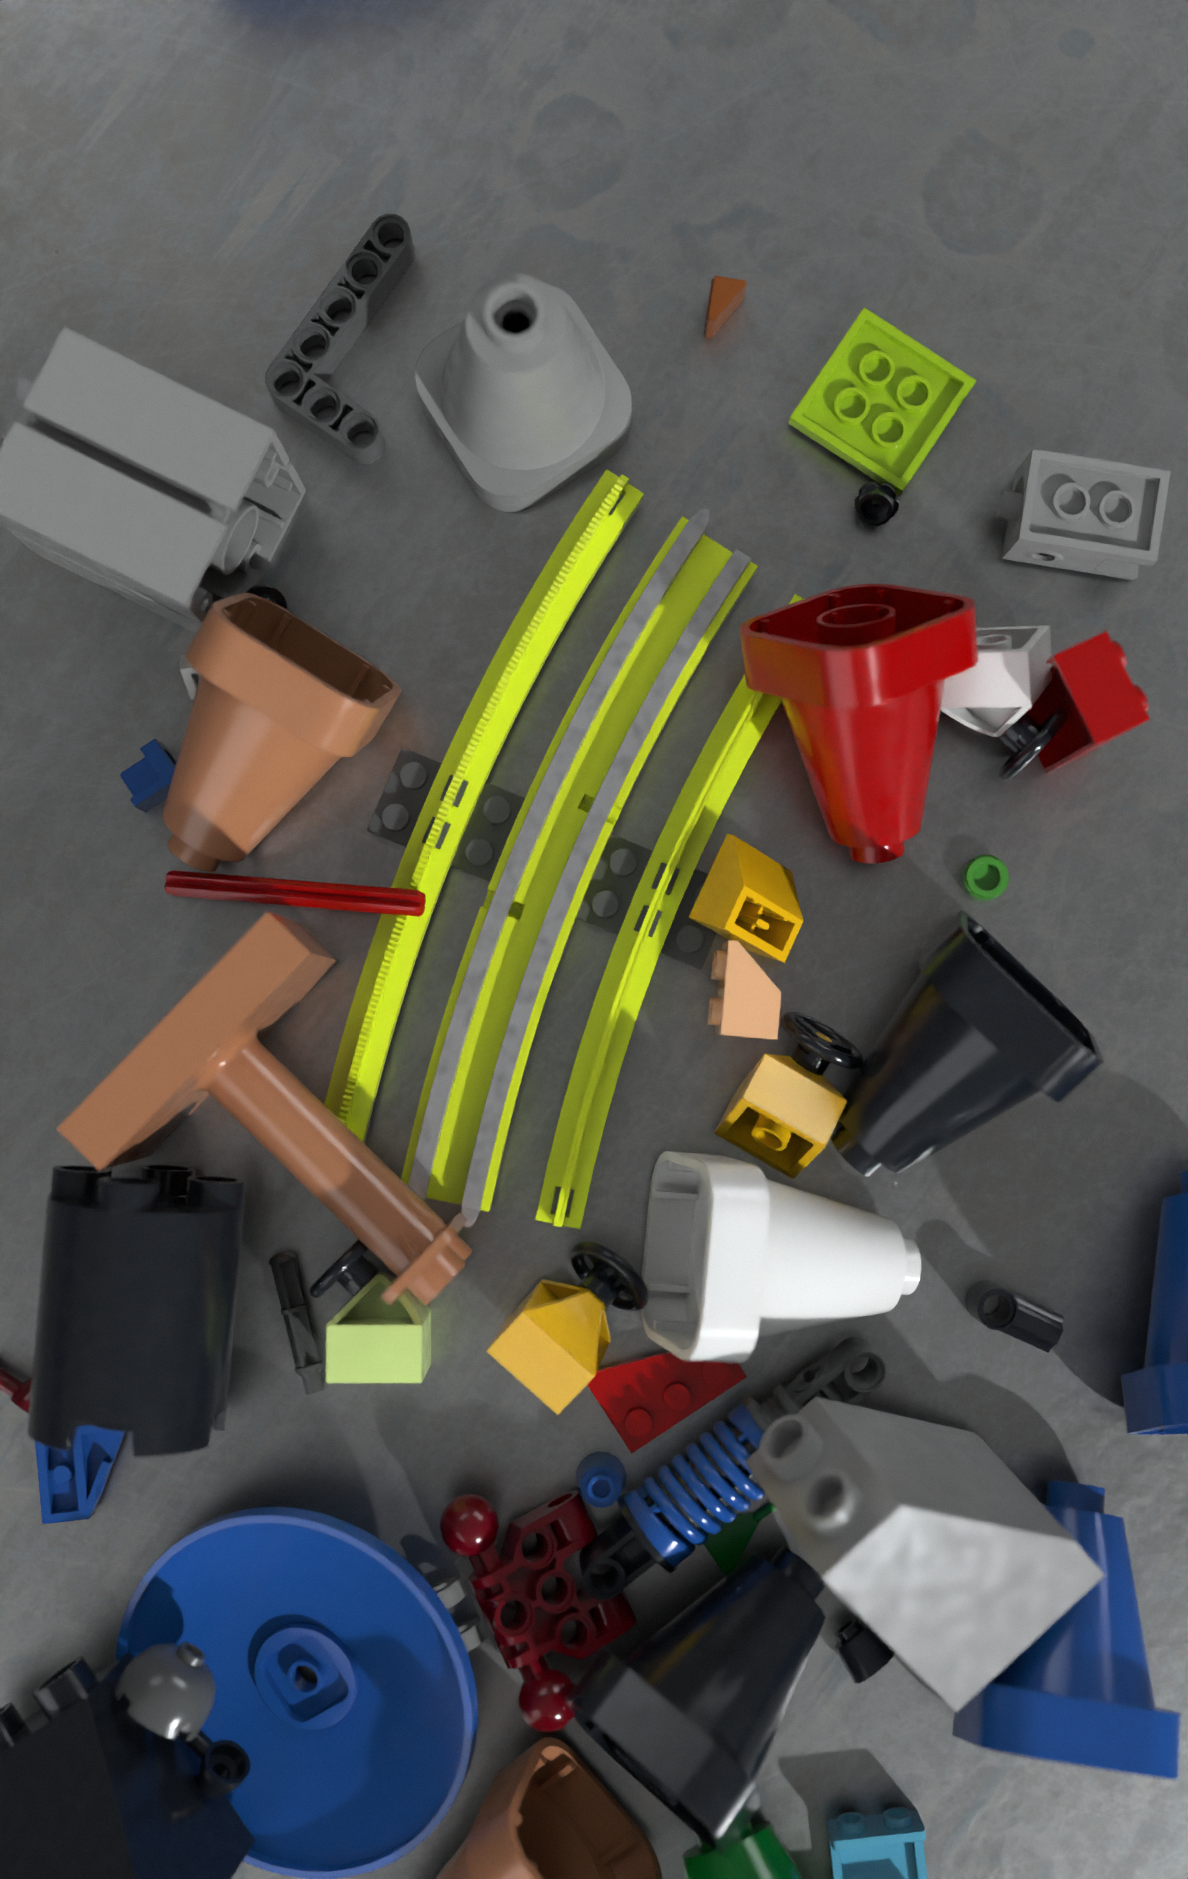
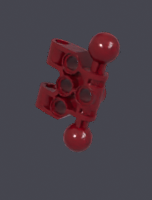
[440,1490,637,1732]

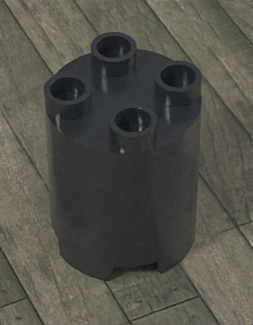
[27,1165,245,1457]

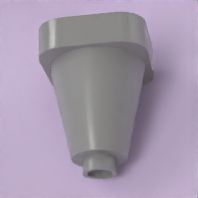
[415,274,632,512]

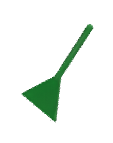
[704,1502,776,1576]

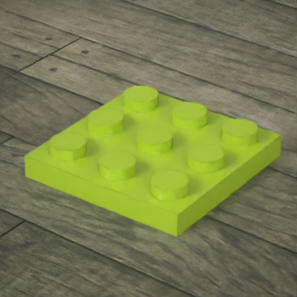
[788,307,977,496]

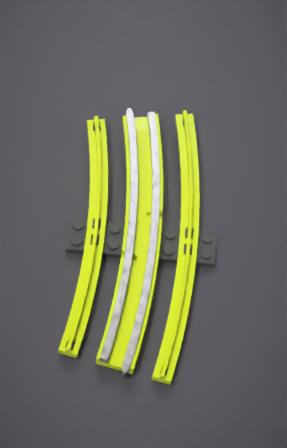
[324,469,803,1229]

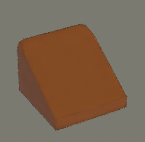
[704,276,747,338]

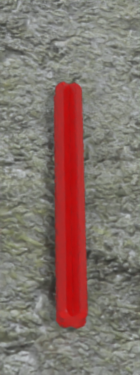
[164,870,426,917]

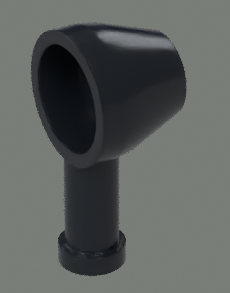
[177,1730,250,1799]

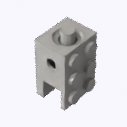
[996,448,1171,580]

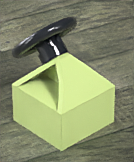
[310,1239,431,1383]

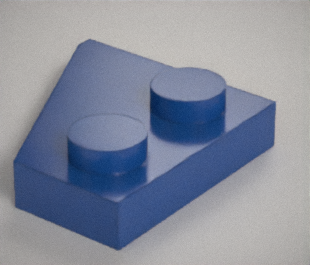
[35,1422,126,1524]

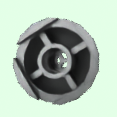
[115,1642,216,1741]

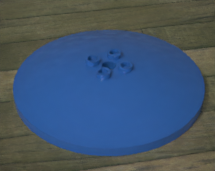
[115,1507,478,1879]

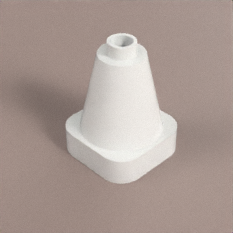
[641,1151,921,1363]

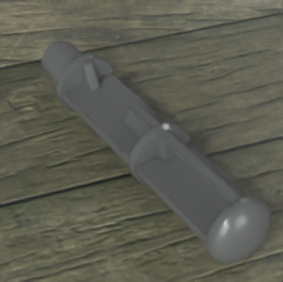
[269,1252,324,1395]

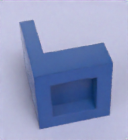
[121,739,177,812]

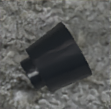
[835,1618,895,1684]

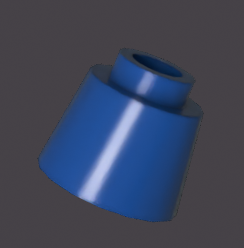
[575,1452,627,1508]

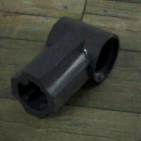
[965,1280,1064,1353]

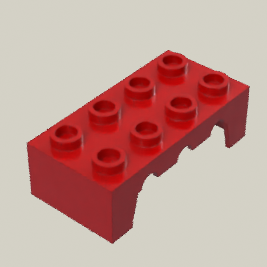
[1026,630,1150,773]

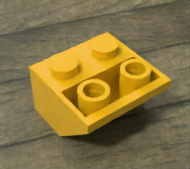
[689,833,803,963]

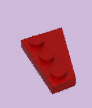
[587,1350,747,1454]

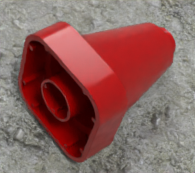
[739,584,978,864]

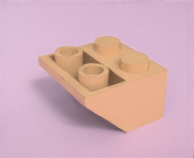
[707,940,781,1040]

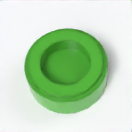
[961,855,1009,901]

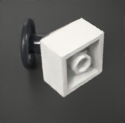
[940,625,1069,781]

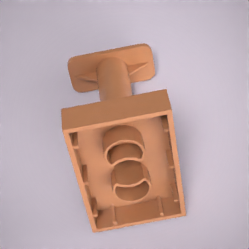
[56,911,473,1306]

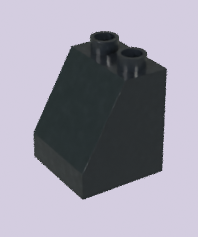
[0,1652,255,1879]

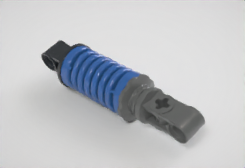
[579,1337,886,1600]

